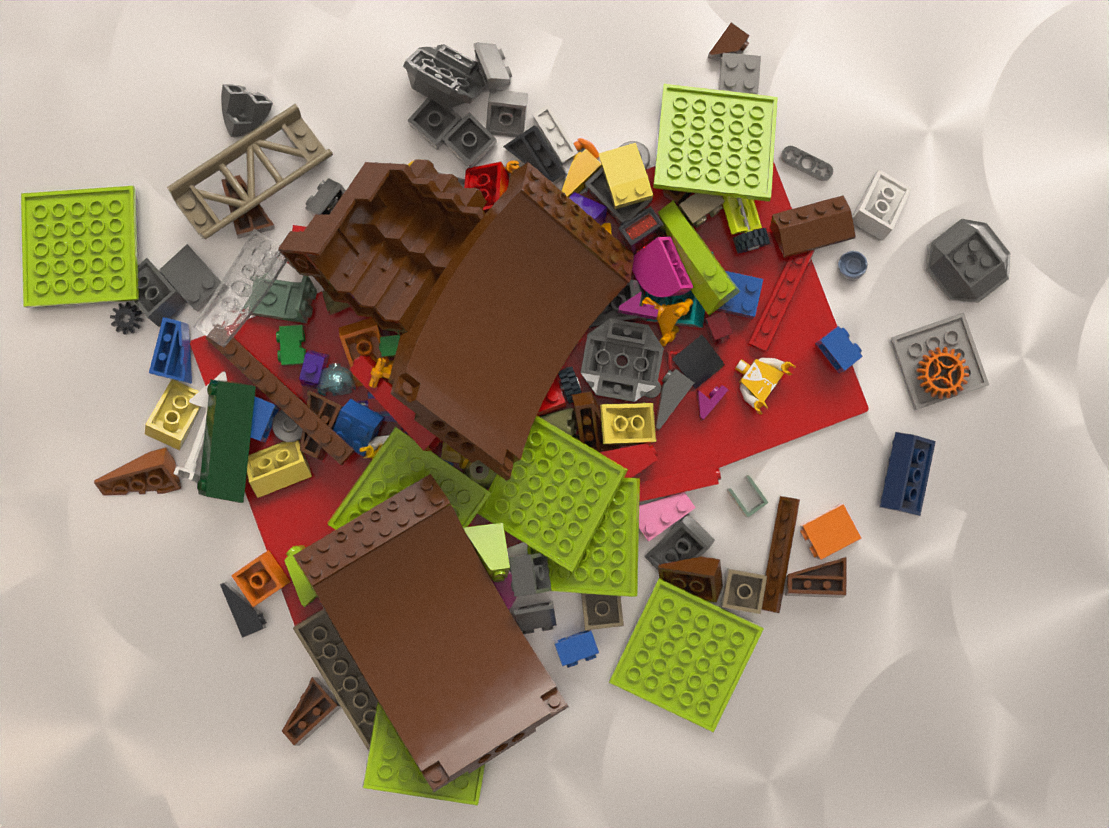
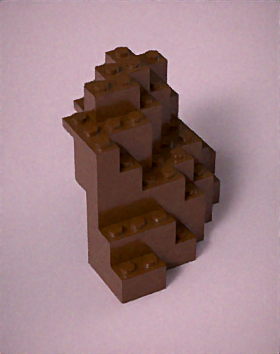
[278,159,487,336]

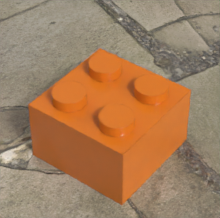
[231,550,290,607]

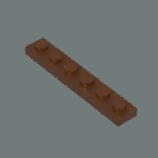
[761,496,800,613]

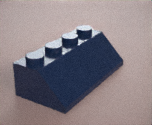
[880,432,936,516]

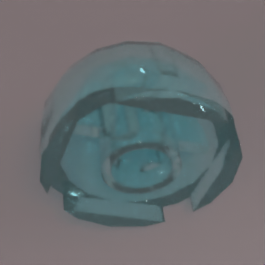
[317,363,356,396]

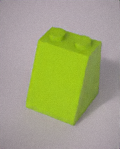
[464,523,510,582]
[284,545,316,607]

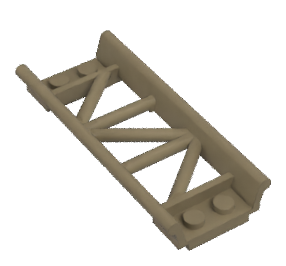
[167,104,333,240]

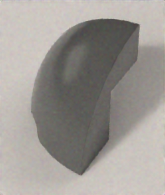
[221,84,273,137]

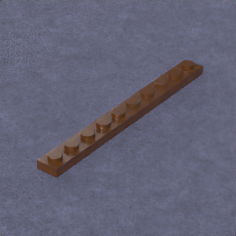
[206,324,355,465]

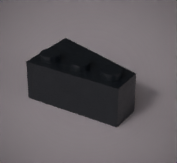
[503,125,568,185]

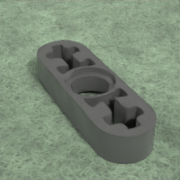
[781,146,833,181]

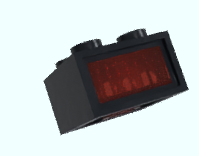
[619,206,667,255]

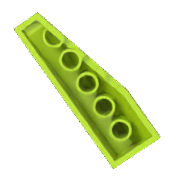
[658,201,740,315]

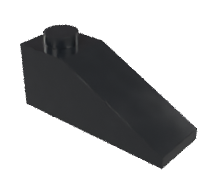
[220,582,267,638]

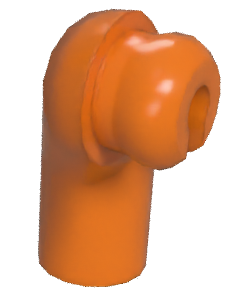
[573,138,599,159]

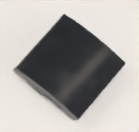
[672,335,725,389]

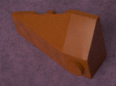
[94,447,181,495]

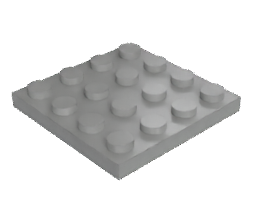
[891,313,989,410]

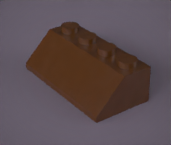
[770,195,856,258]

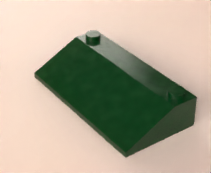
[197,379,256,503]

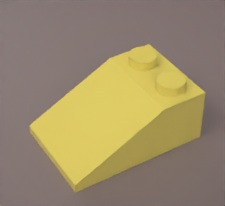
[598,143,653,209]
[145,379,201,451]
[600,403,656,445]

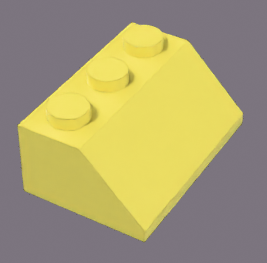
[247,440,312,498]

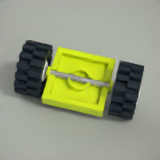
[722,196,770,253]

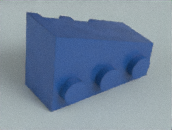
[149,317,192,384]

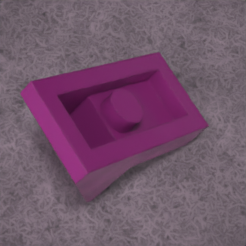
[618,291,658,320]
[697,385,728,420]

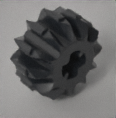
[110,302,144,335]

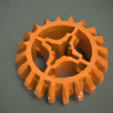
[916,347,969,399]

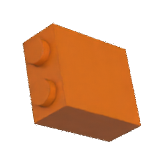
[800,504,861,560]

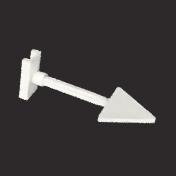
[174,372,227,483]

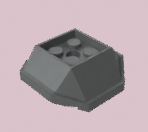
[403,44,485,109]
[926,219,1011,303]
[581,318,664,402]

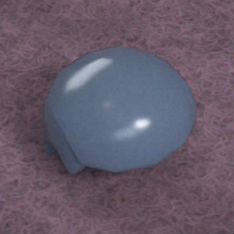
[838,251,868,280]

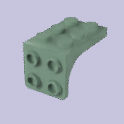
[246,275,317,324]

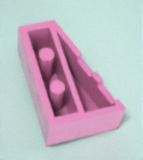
[639,492,696,541]

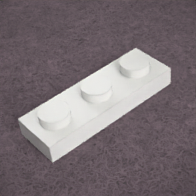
[532,104,578,164]

